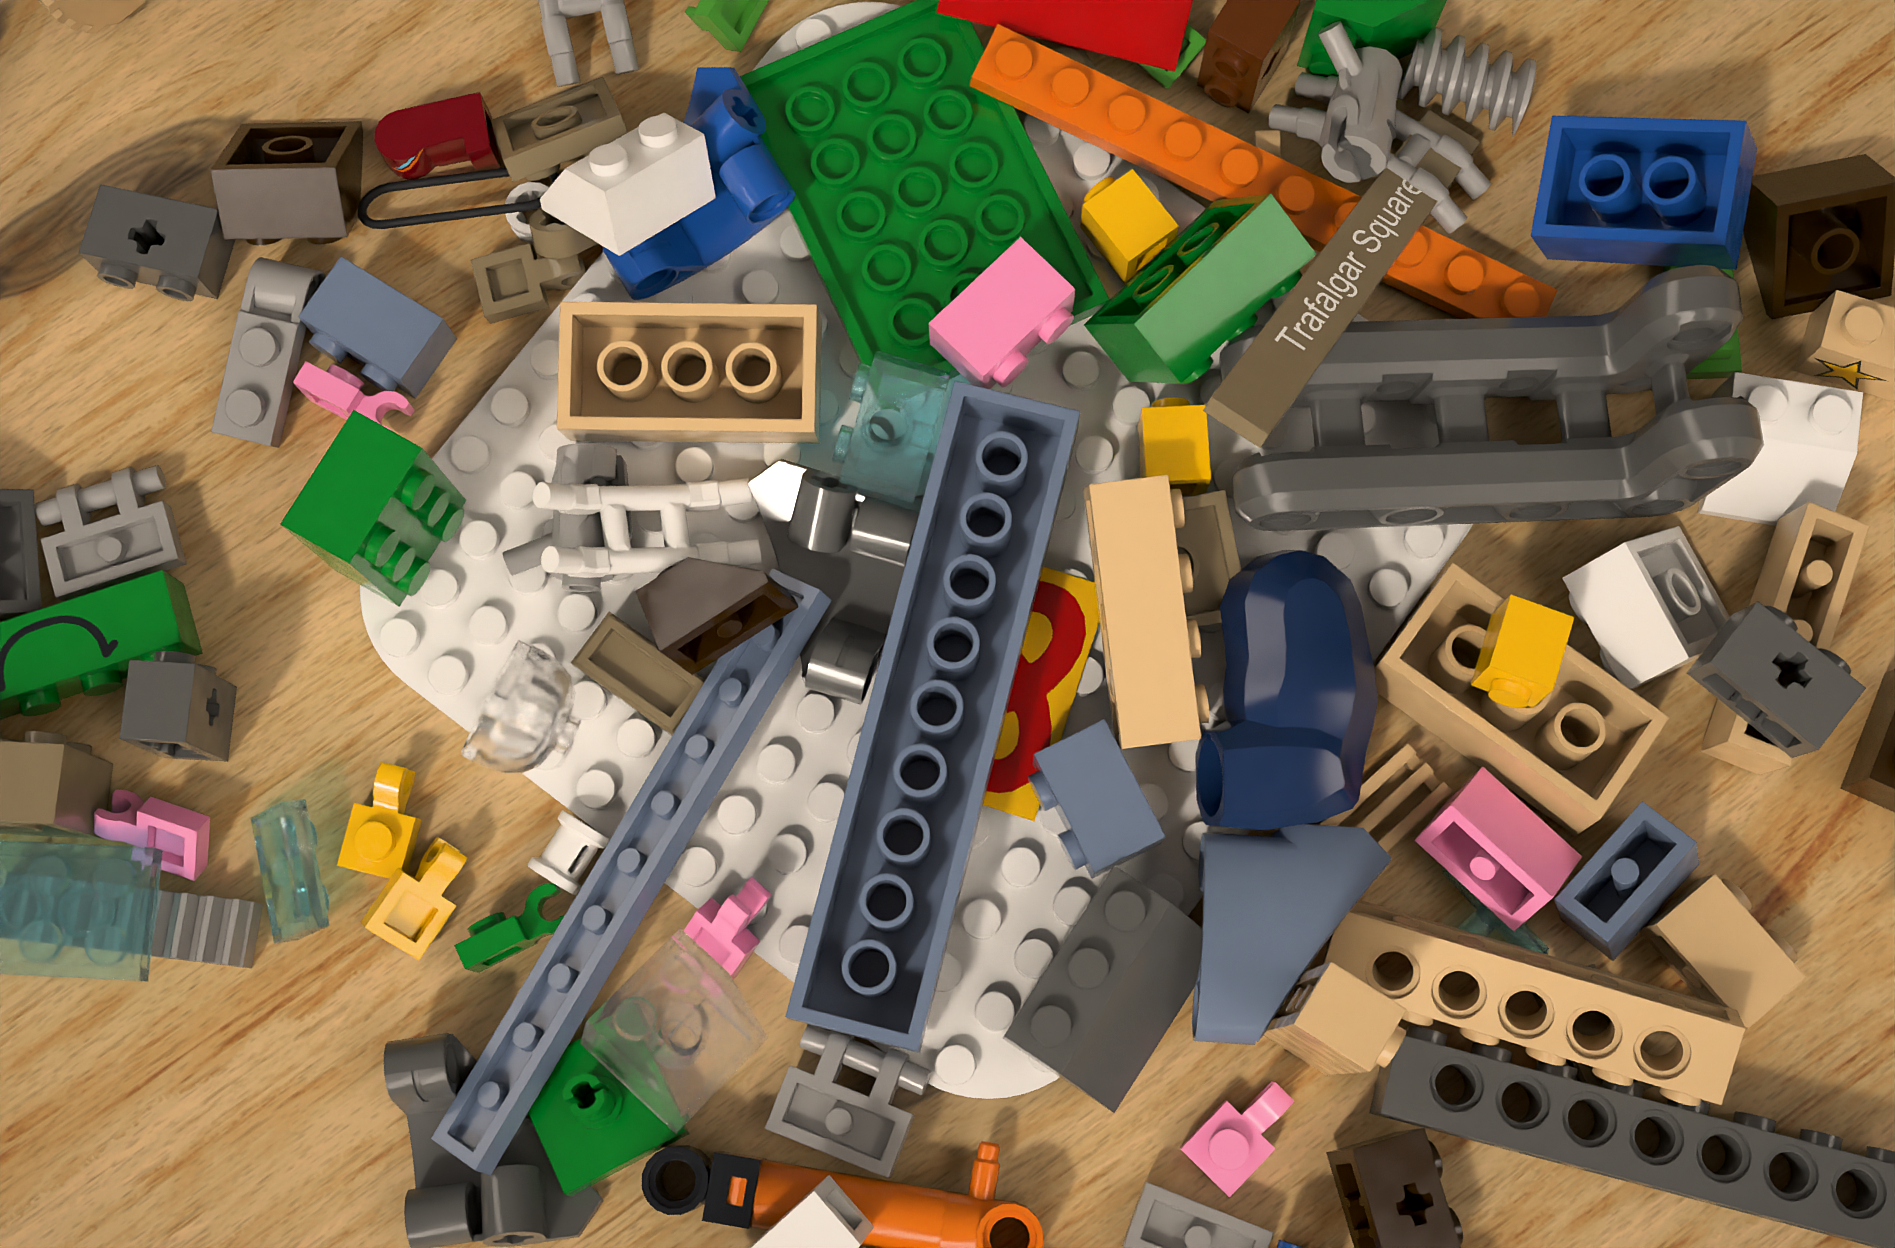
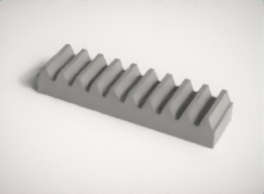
[0,871,263,969]

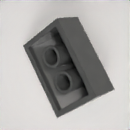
[1003,865,1202,1113]

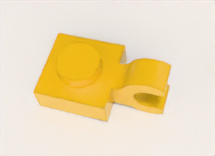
[337,762,422,879]
[361,836,467,960]

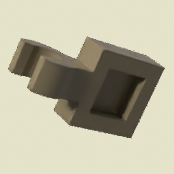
[471,243,587,324]

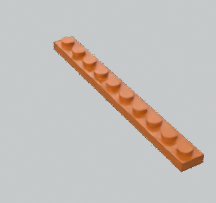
[970,24,1557,319]

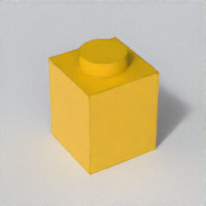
[1080,169,1179,283]
[1138,397,1211,497]
[1470,594,1575,708]

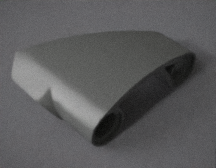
[748,459,919,705]
[384,1033,604,1248]

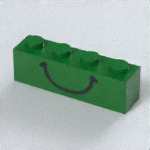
[0,570,203,720]

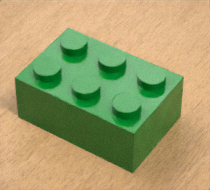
[1084,194,1316,384]
[280,410,466,607]

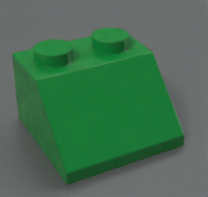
[1297,0,1447,77]

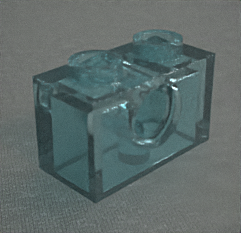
[832,350,950,503]

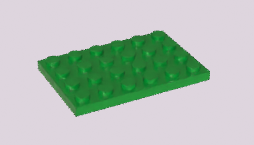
[740,0,1110,409]

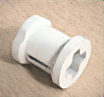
[527,810,610,895]

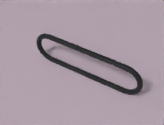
[358,167,559,229]

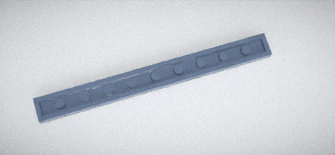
[431,568,832,1176]

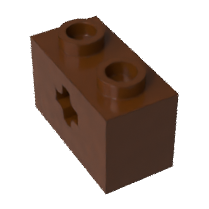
[1197,0,1301,114]

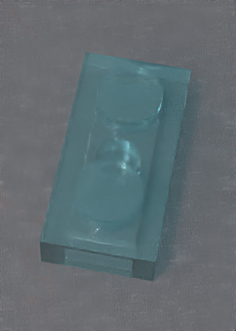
[251,799,330,944]

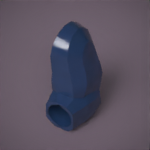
[1195,550,1378,830]

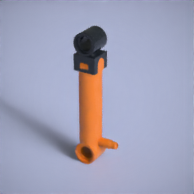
[642,1141,1043,1248]

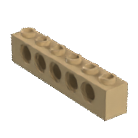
[1323,900,1746,1106]

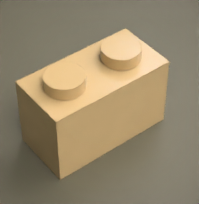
[1640,874,1807,1030]

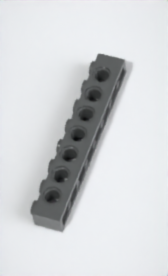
[1369,1025,1895,1248]

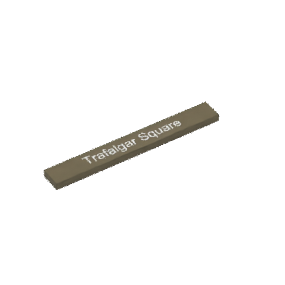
[1203,110,1480,448]

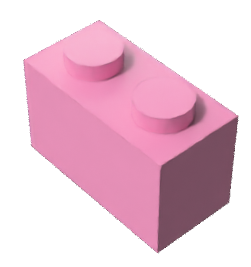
[929,237,1075,389]
[1415,767,1582,931]

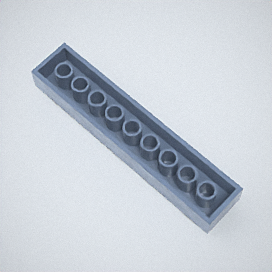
[785,381,1080,1053]

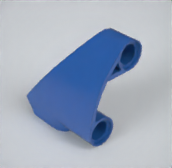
[603,67,796,300]

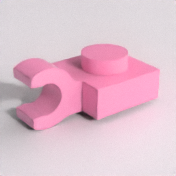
[293,361,415,431]
[94,790,210,881]
[673,877,771,991]
[1180,1081,1294,1198]

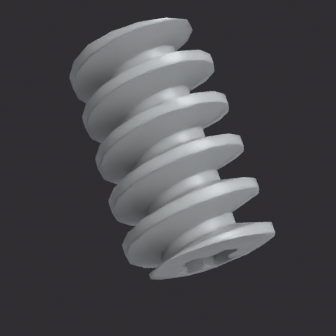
[1397,27,1536,137]

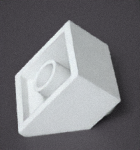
[540,112,716,256]
[1698,372,1863,526]
[1562,526,1730,689]

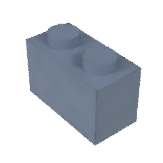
[298,256,457,399]
[1027,719,1166,879]
[1554,801,1699,961]

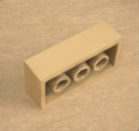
[557,302,822,444]
[1374,563,1670,836]

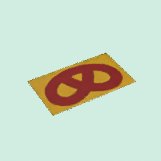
[983,566,1100,821]

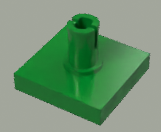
[528,1013,690,1197]

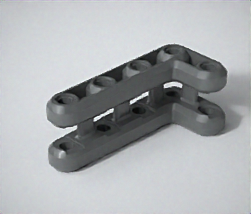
[1219,265,1764,531]

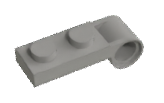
[211,257,326,448]

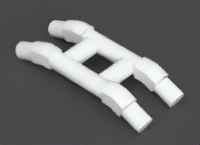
[533,478,761,578]

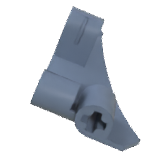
[1192,824,1391,1045]

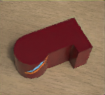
[374,92,501,179]

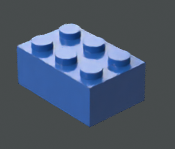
[1531,116,1757,270]

